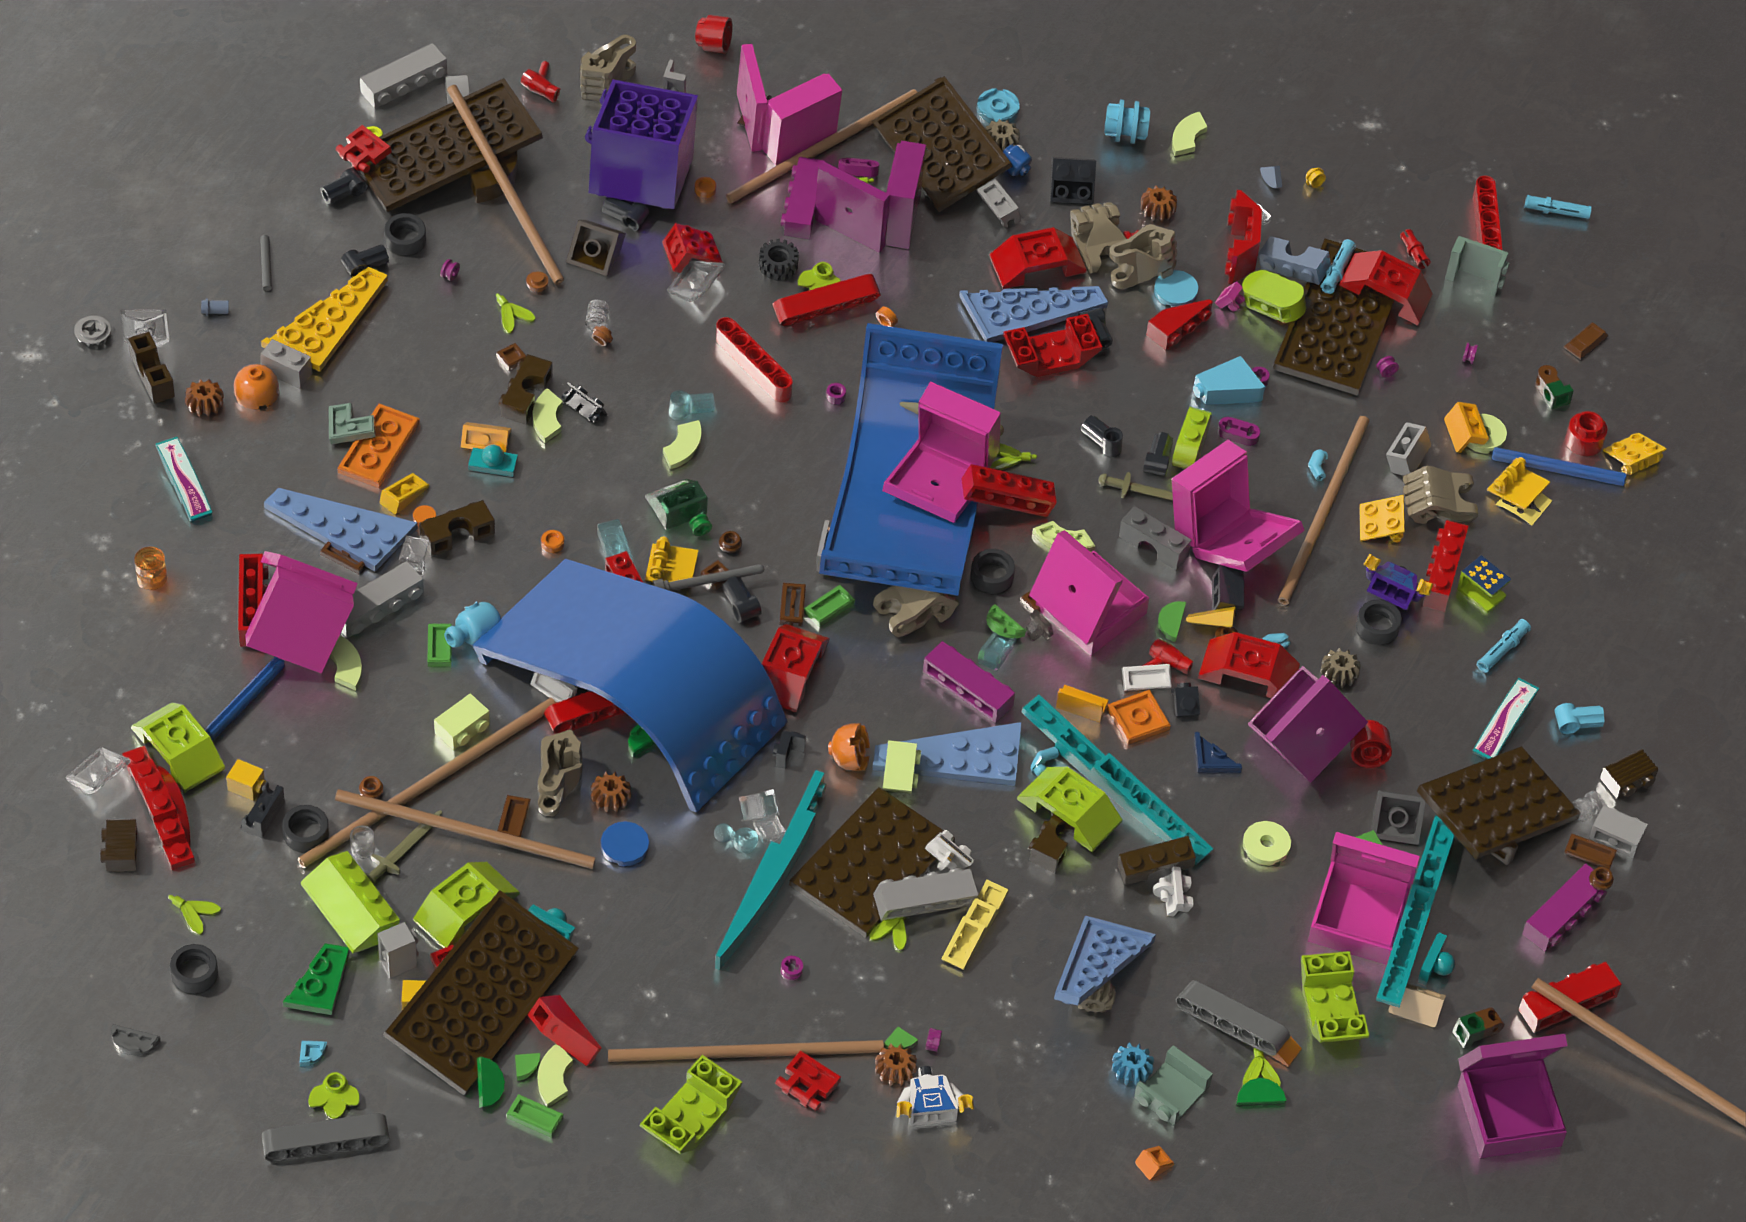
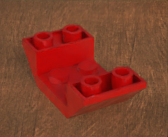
[1225,190,1262,285]
[989,227,1087,289]
[1339,250,1433,325]
[1003,314,1102,377]
[761,624,830,712]
[1198,632,1300,698]

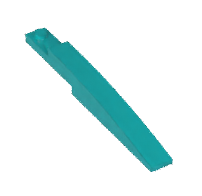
[1022,694,1213,865]
[715,770,827,970]
[1376,815,1454,1008]

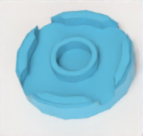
[977,88,1020,123]
[1154,270,1198,308]

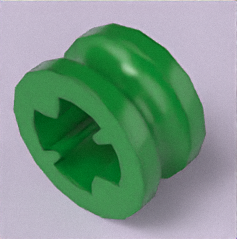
[689,514,712,536]

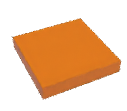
[1107,690,1171,745]

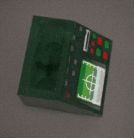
[645,479,708,530]

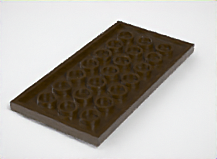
[354,78,543,212]
[1273,238,1395,396]
[383,890,579,1095]

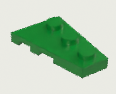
[283,943,350,1015]

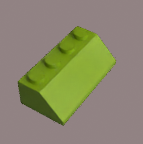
[301,851,400,953]

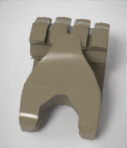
[580,34,636,101]
[1070,202,1126,273]
[1109,224,1177,289]
[1403,466,1478,524]
[873,586,959,637]
[538,730,583,816]

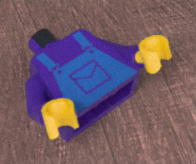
[1363,554,1433,610]

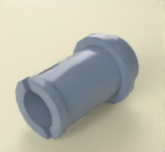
[201,298,229,316]

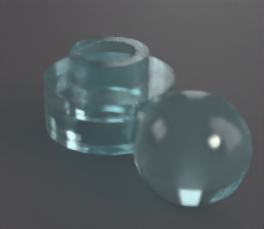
[714,823,758,853]

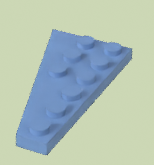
[959,286,1108,342]
[264,488,418,572]
[872,722,1021,786]
[1054,916,1156,1006]

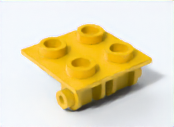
[1603,433,1666,475]
[1487,457,1550,510]
[1360,495,1405,543]
[645,536,698,588]

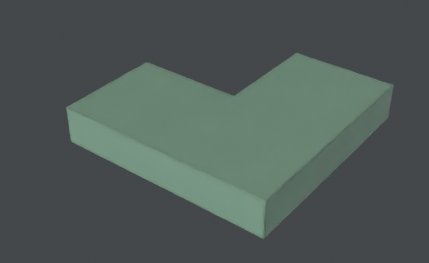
[329,403,376,444]

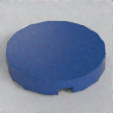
[601,821,649,867]

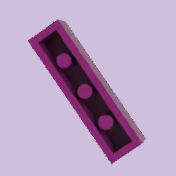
[781,157,825,240]
[923,641,1015,723]
[1522,863,1607,952]

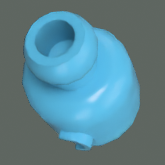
[444,601,501,648]

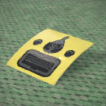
[1496,493,1552,526]

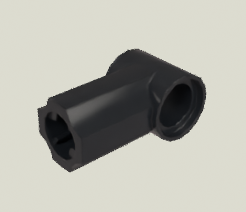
[320,168,368,204]
[602,197,650,231]
[341,244,389,278]
[1078,308,1113,351]
[1081,415,1123,457]
[1143,432,1173,476]
[723,576,762,623]

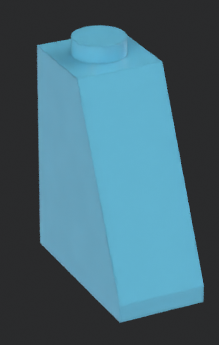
[1193,356,1265,405]

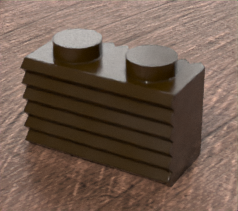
[1600,749,1658,799]
[100,819,138,872]

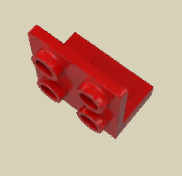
[662,223,723,273]

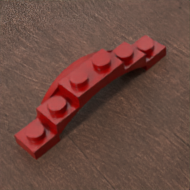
[122,746,195,870]

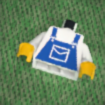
[896,1066,974,1126]

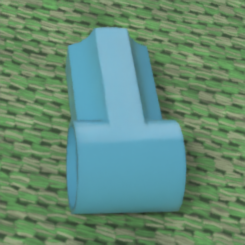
[1555,703,1604,734]

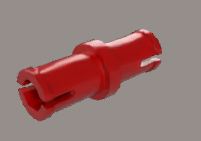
[1400,229,1431,269]

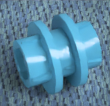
[1104,99,1150,144]

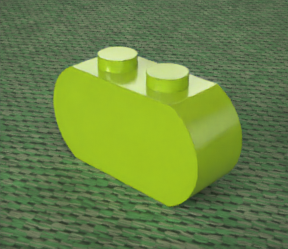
[1242,270,1306,323]
[1172,406,1212,469]

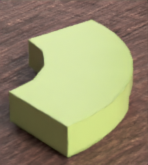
[1172,112,1207,156]
[533,388,563,443]
[663,420,701,470]
[1033,521,1095,552]
[329,635,362,691]
[538,1044,573,1107]

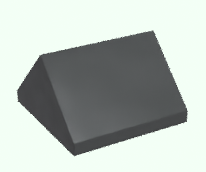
[1371,790,1426,845]

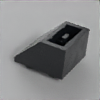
[1050,157,1097,204]

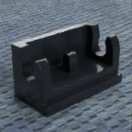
[1212,565,1244,616]
[240,782,285,838]

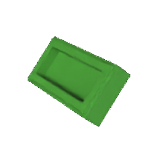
[804,585,855,628]
[427,624,452,667]
[507,1094,563,1138]

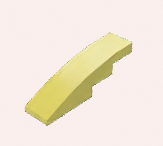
[942,880,1009,970]

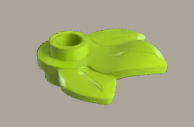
[798,262,841,290]
[308,1072,359,1119]

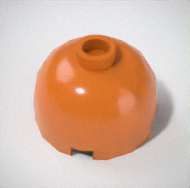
[234,364,279,410]
[828,723,870,771]

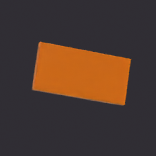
[337,403,420,488]

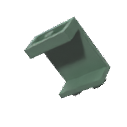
[1445,236,1510,296]
[1134,1045,1213,1125]

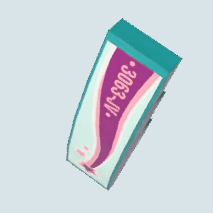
[155,437,213,522]
[1472,678,1539,760]

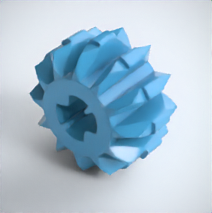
[1112,1042,1154,1086]

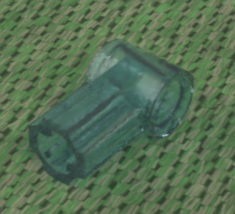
[668,390,715,420]

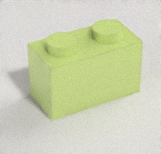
[434,693,490,751]
[883,740,921,794]

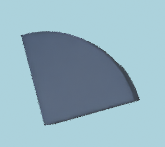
[1260,166,1282,188]

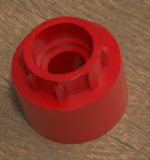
[695,15,733,54]
[1565,411,1608,456]
[1350,720,1392,768]

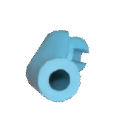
[1308,449,1328,481]
[1262,633,1291,648]
[1031,747,1059,776]

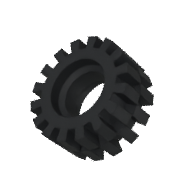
[759,239,799,280]

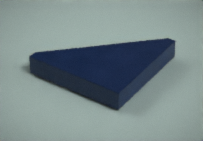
[1194,732,1242,773]

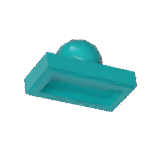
[468,444,518,477]
[528,904,575,942]
[1418,933,1456,986]

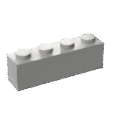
[360,43,447,108]
[342,561,424,638]
[873,868,978,920]

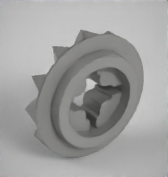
[74,316,111,347]

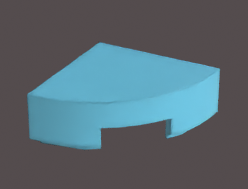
[299,1041,327,1067]

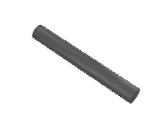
[260,235,272,291]

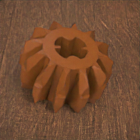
[1140,185,1177,222]
[185,379,224,417]
[591,771,631,813]
[875,1043,917,1086]

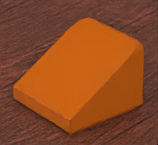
[1269,1036,1302,1067]
[1135,1146,1174,1180]

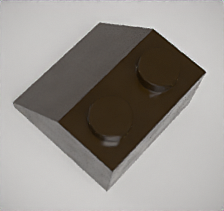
[566,219,626,276]

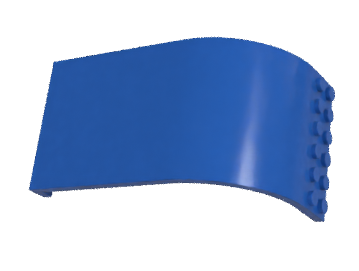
[819,323,1003,596]
[473,559,788,812]

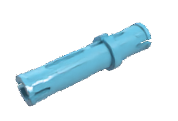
[1524,195,1592,220]
[1321,239,1356,294]
[1477,619,1531,673]

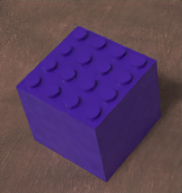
[585,79,698,209]

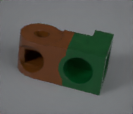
[1535,365,1574,410]
[1452,1007,1505,1048]

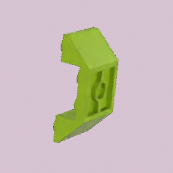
[131,703,225,793]
[1017,766,1122,852]
[413,862,520,948]
[1301,951,1369,1043]
[640,1055,742,1154]

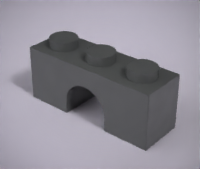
[1119,506,1191,570]

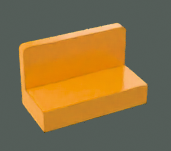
[1444,402,1489,453]
[460,422,512,453]
[1056,684,1109,723]

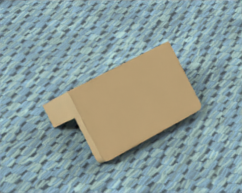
[1388,983,1446,1027]

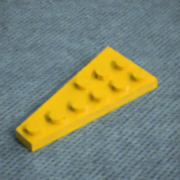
[261,267,388,372]

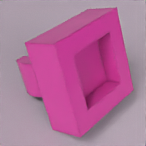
[1215,281,1245,312]

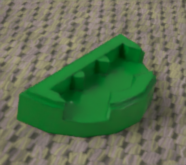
[628,725,655,757]
[477,1057,505,1108]
[1236,1078,1287,1105]

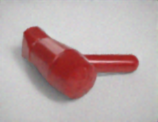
[521,61,561,103]
[1142,638,1193,675]

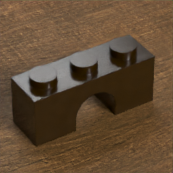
[128,331,175,404]
[499,354,553,425]
[419,500,495,557]
[1028,813,1075,873]
[1117,835,1196,886]

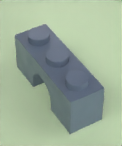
[1258,236,1331,285]

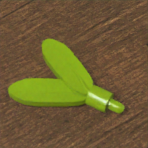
[496,293,535,333]
[990,443,1037,471]
[168,895,221,935]
[870,917,906,951]
[1243,1048,1281,1086]

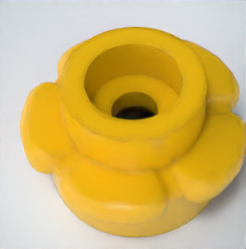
[1306,168,1326,188]

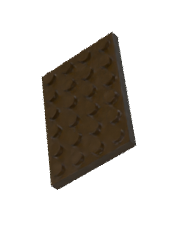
[872,76,1012,212]
[1417,746,1581,859]
[789,787,955,938]

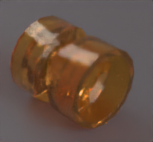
[134,546,167,590]

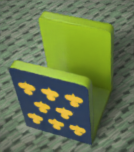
[1457,555,1511,613]

